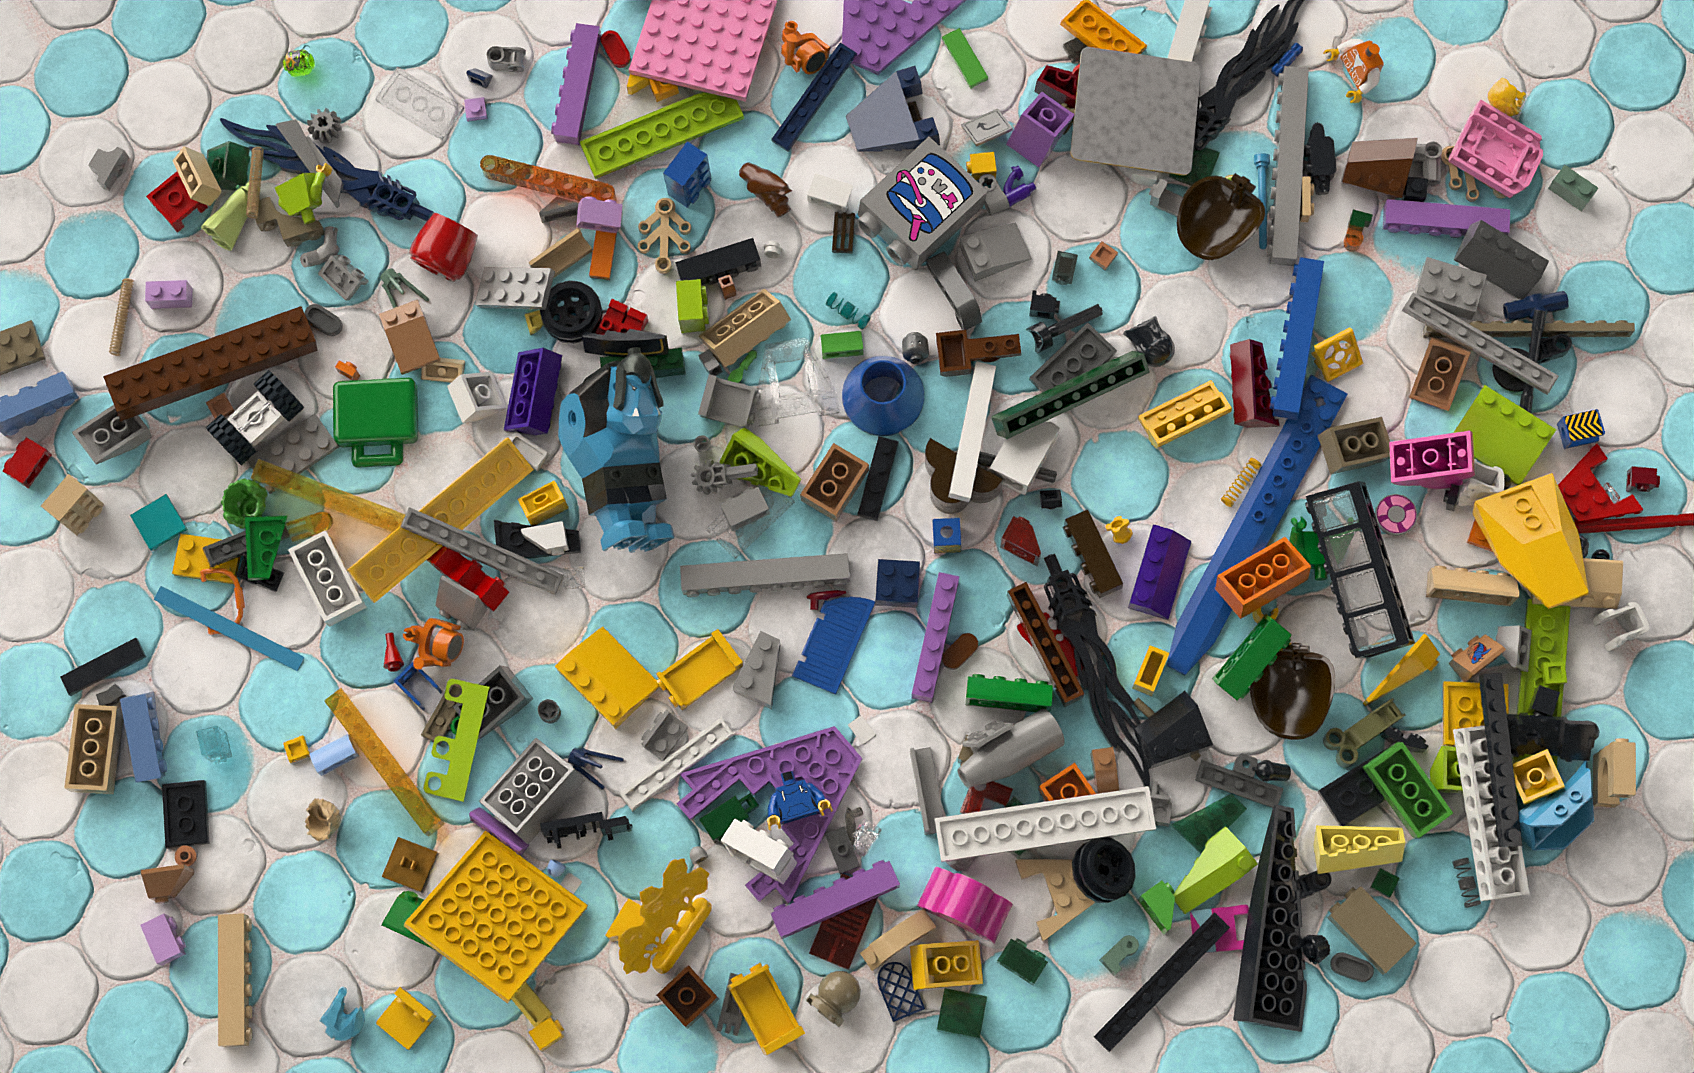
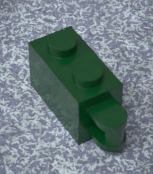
[699,793,759,843]

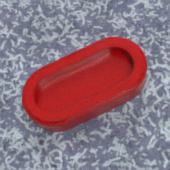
[601,30,631,68]

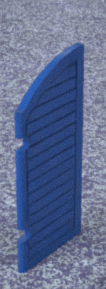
[792,597,875,695]

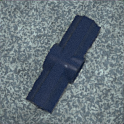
[1503,291,1569,322]

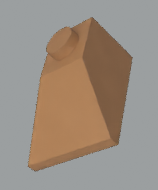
[141,864,194,903]

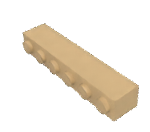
[218,913,252,1047]

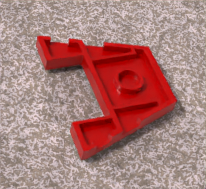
[1558,444,1643,524]

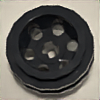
[540,280,603,344]
[1072,837,1136,903]

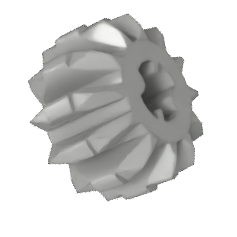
[307,108,342,143]

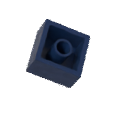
[875,559,920,608]

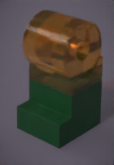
[1343,209,1373,252]

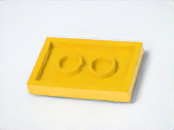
[172,534,241,584]

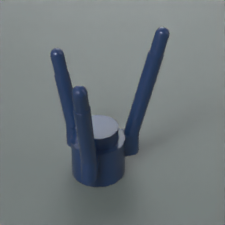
[568,747,624,790]

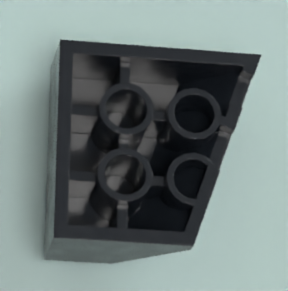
[1134,691,1213,770]

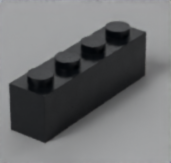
[675,238,761,285]

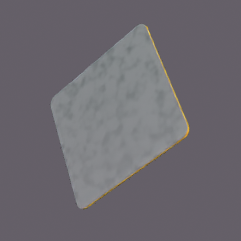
[1070,47,1201,175]

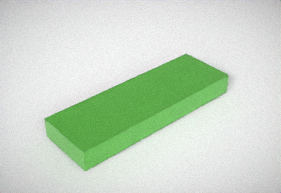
[942,28,988,89]

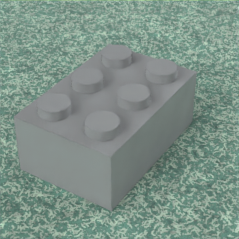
[1414,257,1487,320]

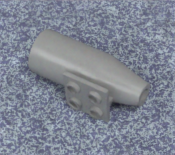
[958,709,1065,788]

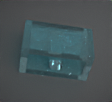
[196,726,232,764]

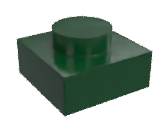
[1370,868,1400,898]

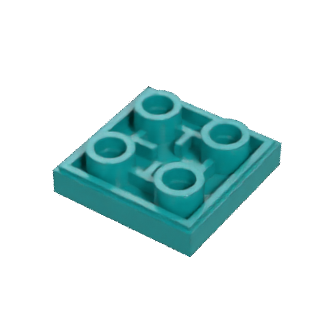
[130,494,188,551]

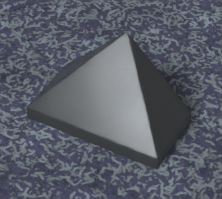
[539,197,579,223]

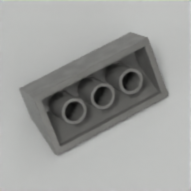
[1454,220,1549,300]

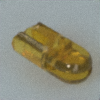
[286,512,333,542]

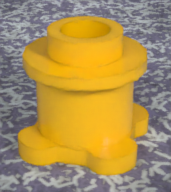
[1105,516,1133,544]

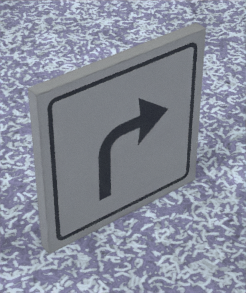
[961,109,1013,146]

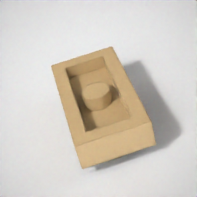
[1300,177,1314,222]

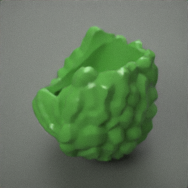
[221,478,268,529]

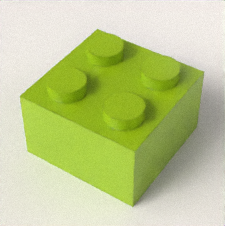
[676,279,709,333]

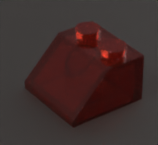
[1000,516,1041,566]

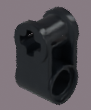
[1528,334,1572,364]
[1294,871,1332,900]

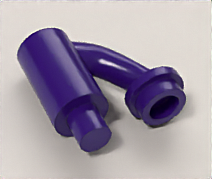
[1003,165,1036,207]

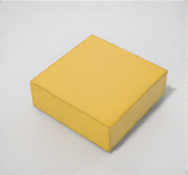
[283,735,310,763]

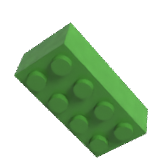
[1363,742,1453,838]

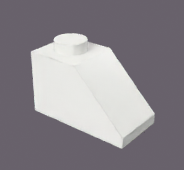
[521,521,569,555]

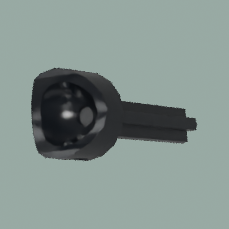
[1026,304,1103,353]

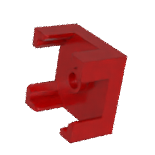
[146,171,208,233]

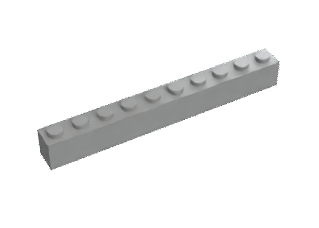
[1267,66,1309,266]

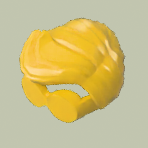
[1488,78,1527,117]

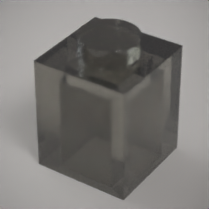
[1052,251,1078,285]

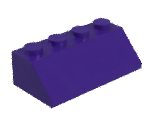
[504,348,562,436]
[1128,524,1191,620]

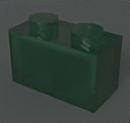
[997,938,1048,986]

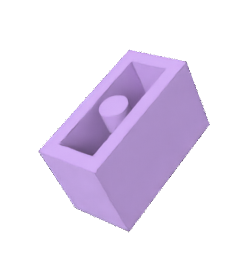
[576,197,622,233]
[145,280,192,309]
[140,914,186,966]

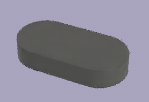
[305,304,343,336]
[1330,952,1374,982]

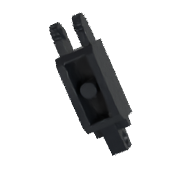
[1304,122,1337,195]

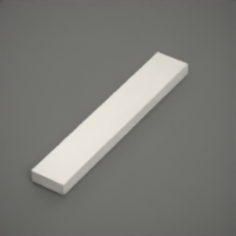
[620,717,735,812]

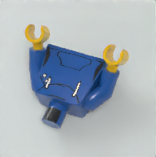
[767,771,833,830]

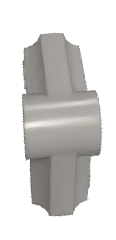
[1412,141,1442,185]

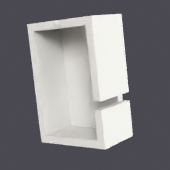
[721,819,797,885]

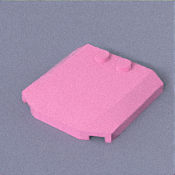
[1449,100,1543,198]

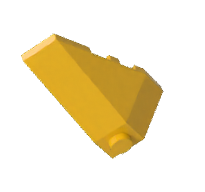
[1362,633,1440,706]

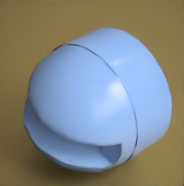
[547,859,566,877]

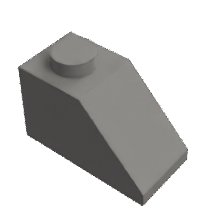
[1496,625,1532,672]

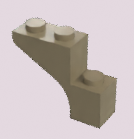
[253,197,325,247]

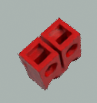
[595,299,649,335]

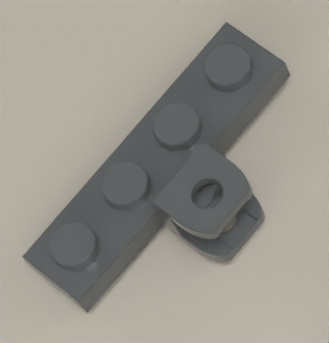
[1195,753,1284,808]

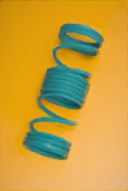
[826,292,871,330]

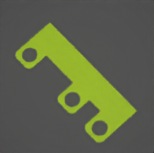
[423,679,489,802]

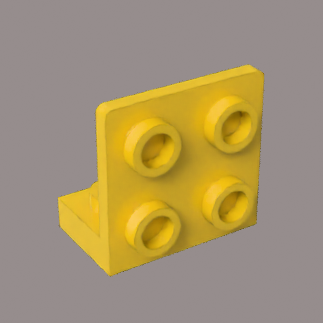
[376,987,436,1050]

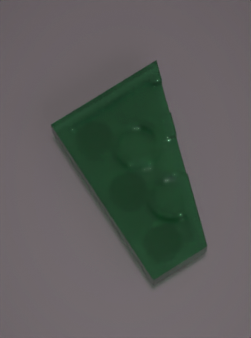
[1171,794,1247,854]

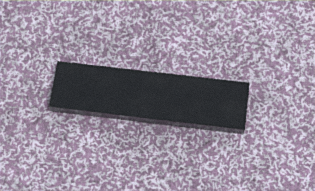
[60,638,146,696]

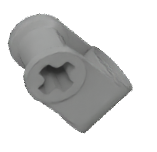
[486,46,526,72]
[979,174,1009,216]

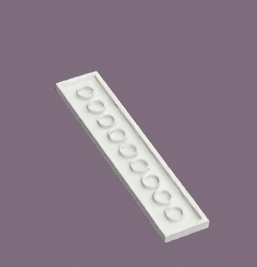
[935,786,1156,862]

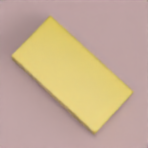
[511,982,553,1027]

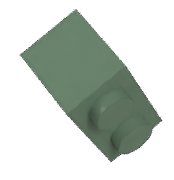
[1548,165,1599,212]

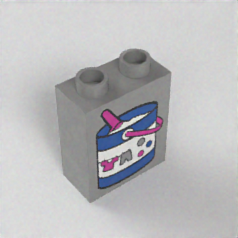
[857,137,988,270]

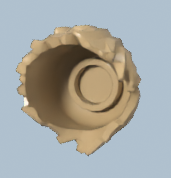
[305,798,341,841]

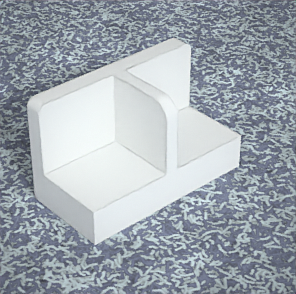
[807,174,853,213]

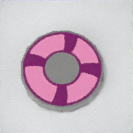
[1375,494,1417,536]

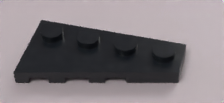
[494,520,581,559]

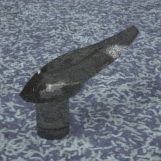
[845,807,863,848]

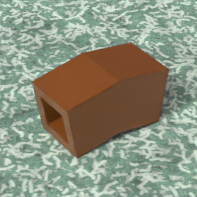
[718,274,737,300]

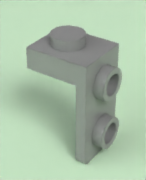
[1149,179,1183,217]

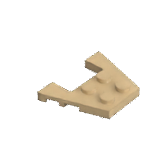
[1015,859,1096,941]

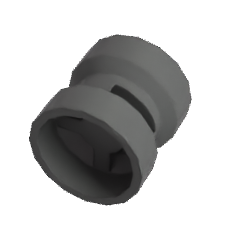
[538,699,561,724]

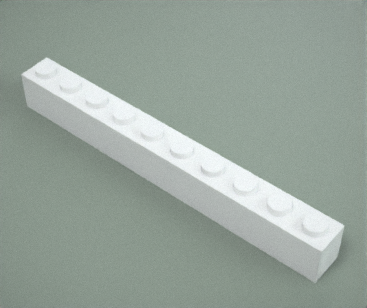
[1131,0,1212,187]

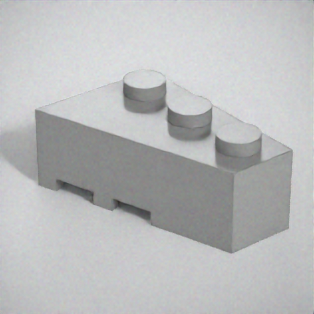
[733,631,781,710]

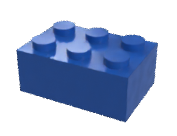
[663,141,712,208]

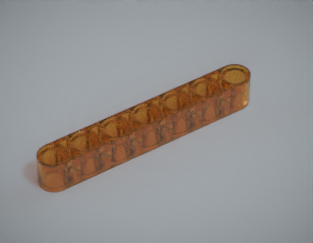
[480,155,617,201]

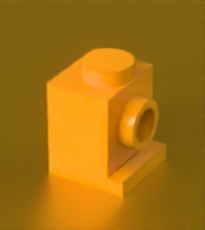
[648,78,679,102]

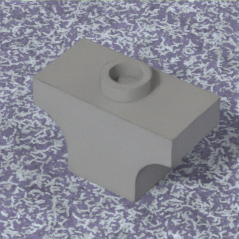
[88,147,129,191]

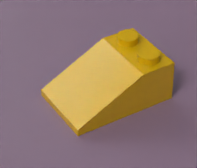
[910,940,983,990]

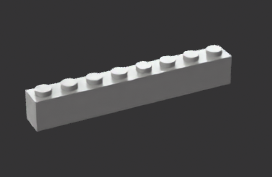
[680,553,850,597]

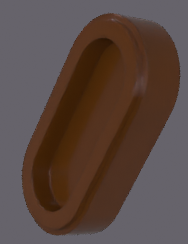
[942,633,978,670]

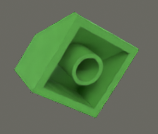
[1138,880,1175,935]

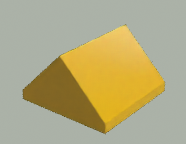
[518,480,569,526]

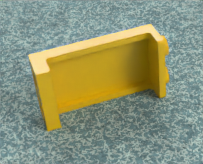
[656,629,743,710]
[727,962,805,1055]

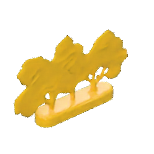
[618,858,712,974]

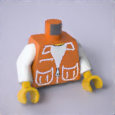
[1323,39,1384,103]

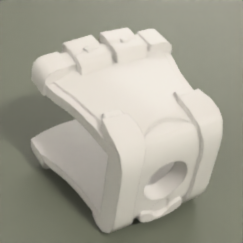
[1457,459,1504,506]
[1593,602,1649,651]

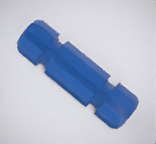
[1271,43,1303,77]

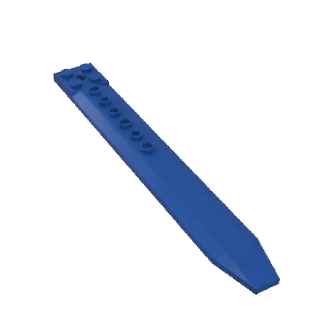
[1166,375,1348,676]

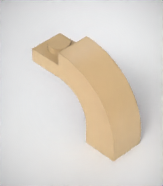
[860,909,936,971]

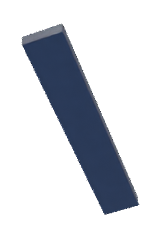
[771,42,857,152]

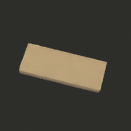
[529,228,593,278]

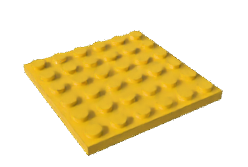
[404,830,588,1003]

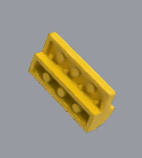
[1138,380,1232,449]

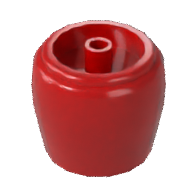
[409,213,478,282]

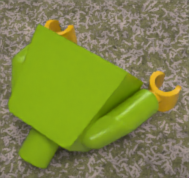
[274,163,332,224]

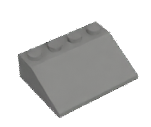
[479,738,585,844]

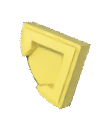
[525,310,543,335]

